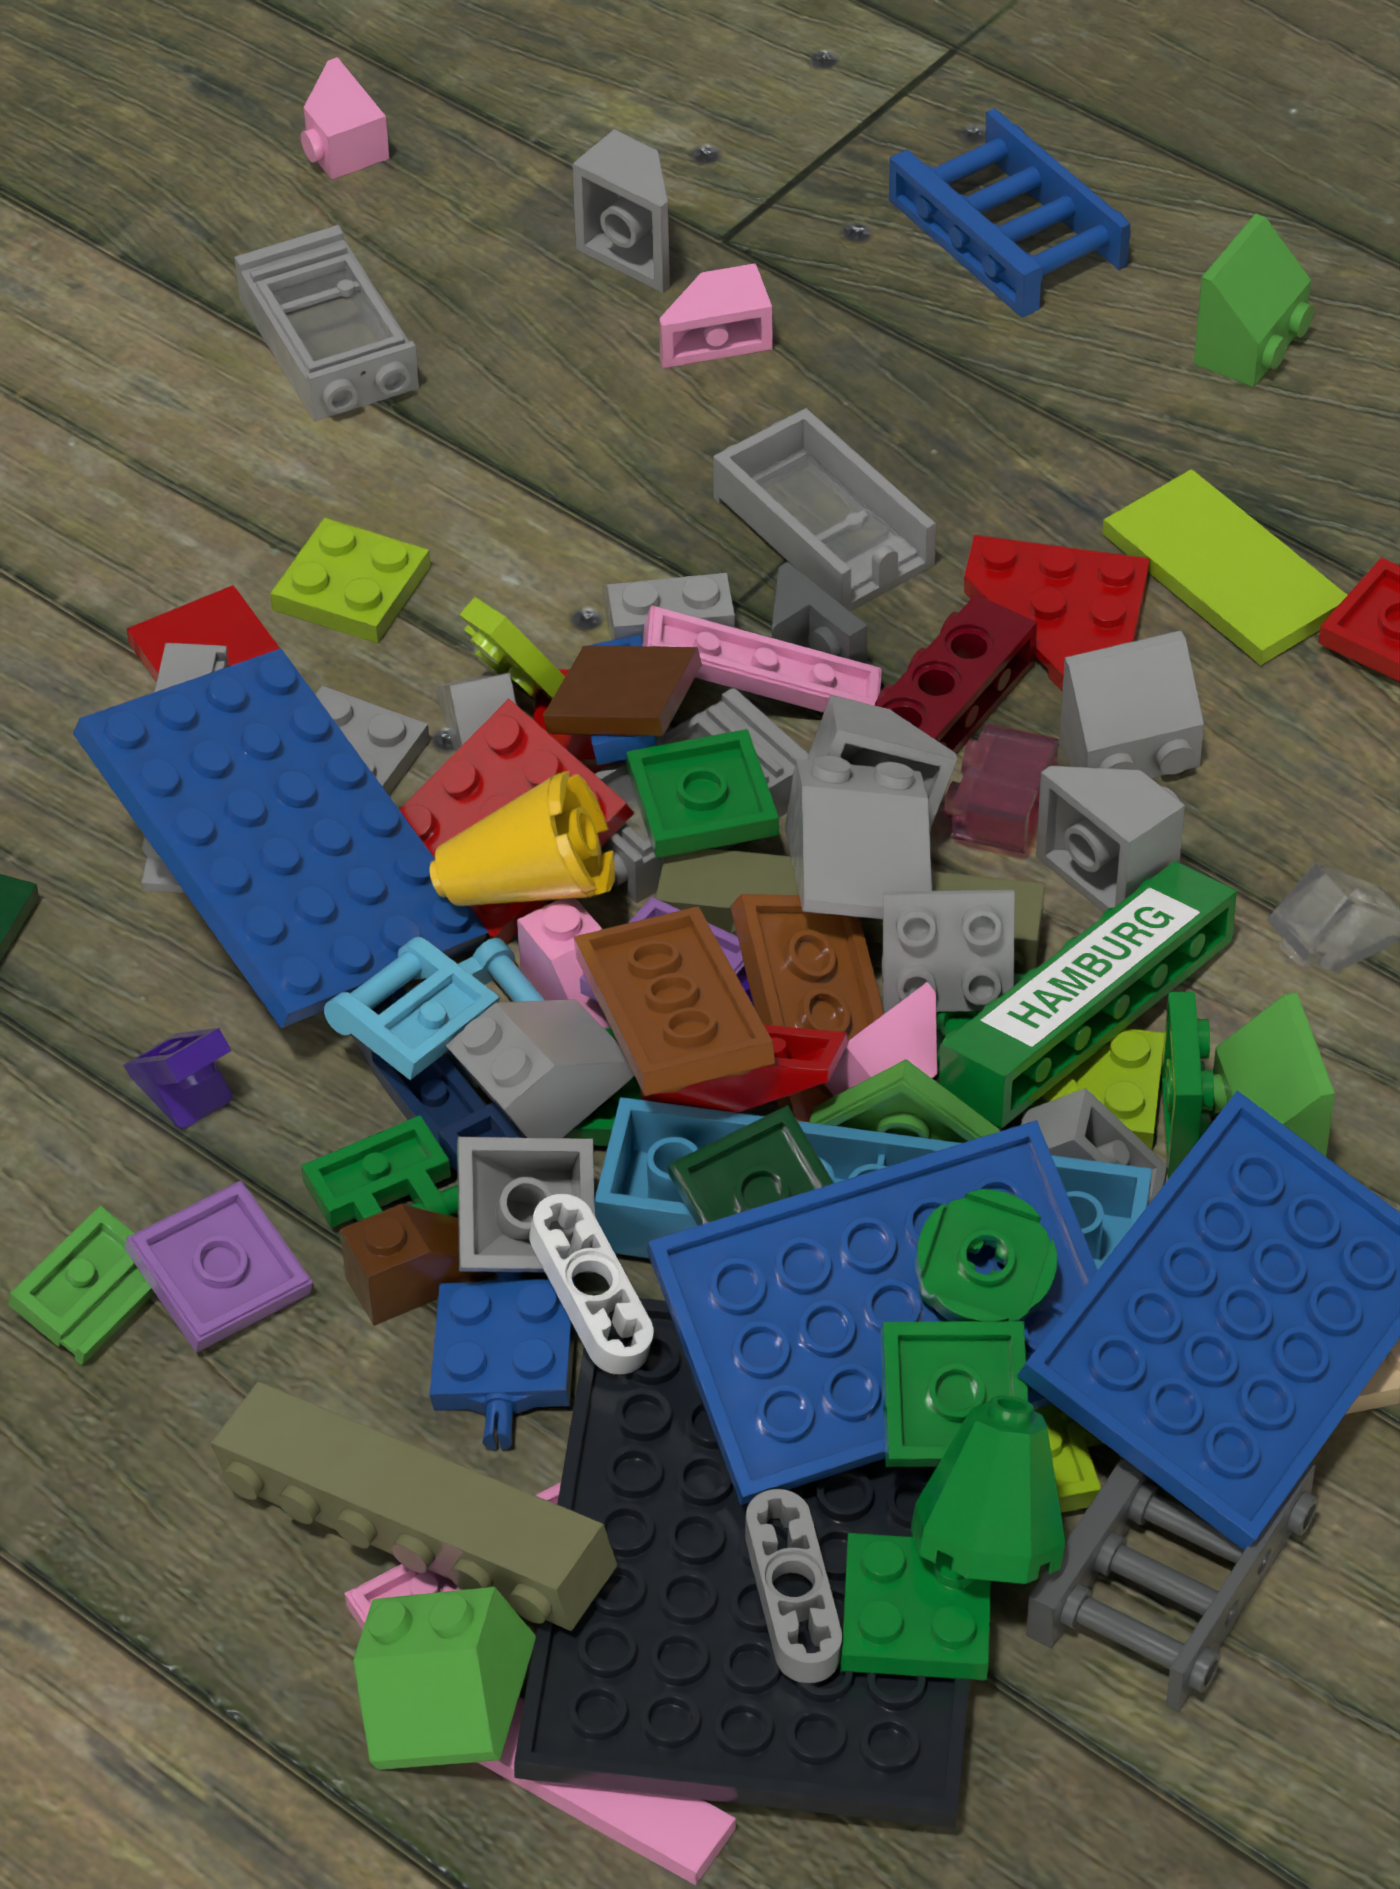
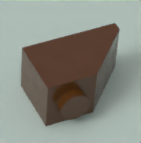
[340,1204,496,1326]

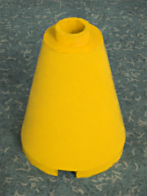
[429,771,615,906]

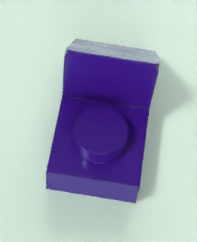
[123,1028,232,1128]

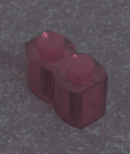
[944,724,1059,854]

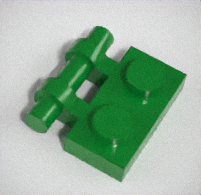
[301,1115,458,1245]

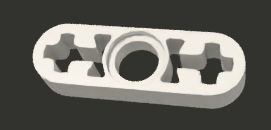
[529,1194,654,1374]

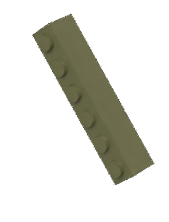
[656,848,1045,974]
[211,1381,617,1631]

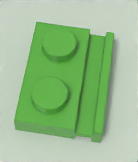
[8,1205,155,1366]

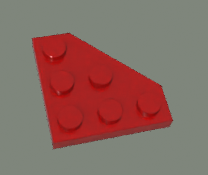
[964,535,1150,692]

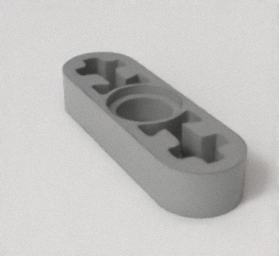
[745,1489,842,1683]

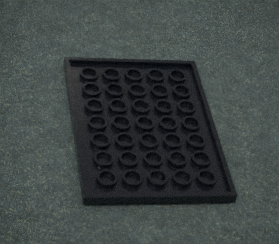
[514,1293,970,1828]

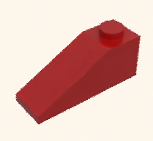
[641,1024,848,1113]

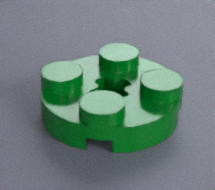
[915,1189,1057,1321]

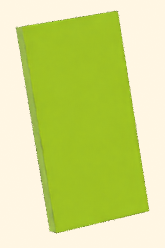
[1102,469,1347,665]

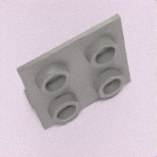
[882,890,1015,1013]

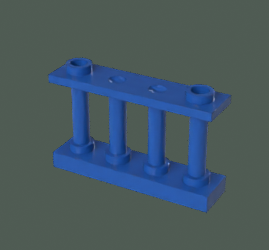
[889,108,1131,318]

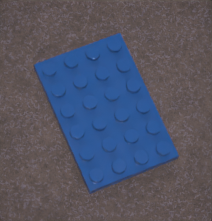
[73,648,488,1028]
[1017,1090,1400,1551]
[647,1120,1098,1505]

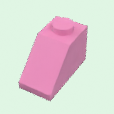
[301,57,390,180]
[659,263,772,368]
[517,898,611,1028]
[824,982,937,1096]

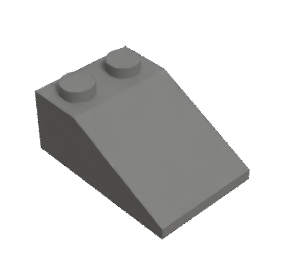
[785,756,932,919]

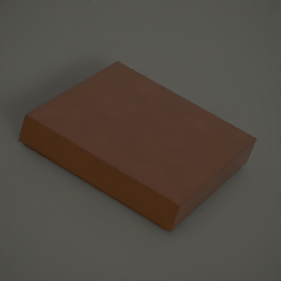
[543,646,702,736]

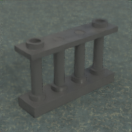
[1026,1457,1319,1713]

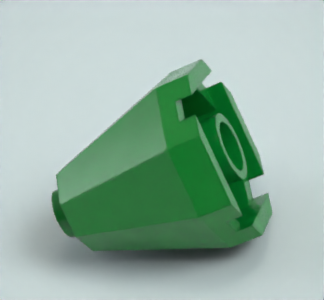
[911,1395,1065,1584]

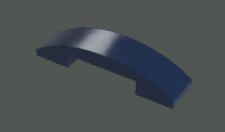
[351,987,524,1172]

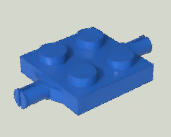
[429,1272,576,1451]

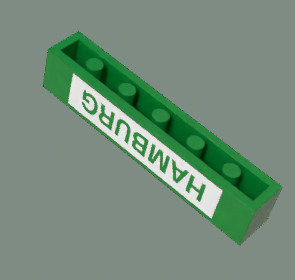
[937,861,1237,1128]

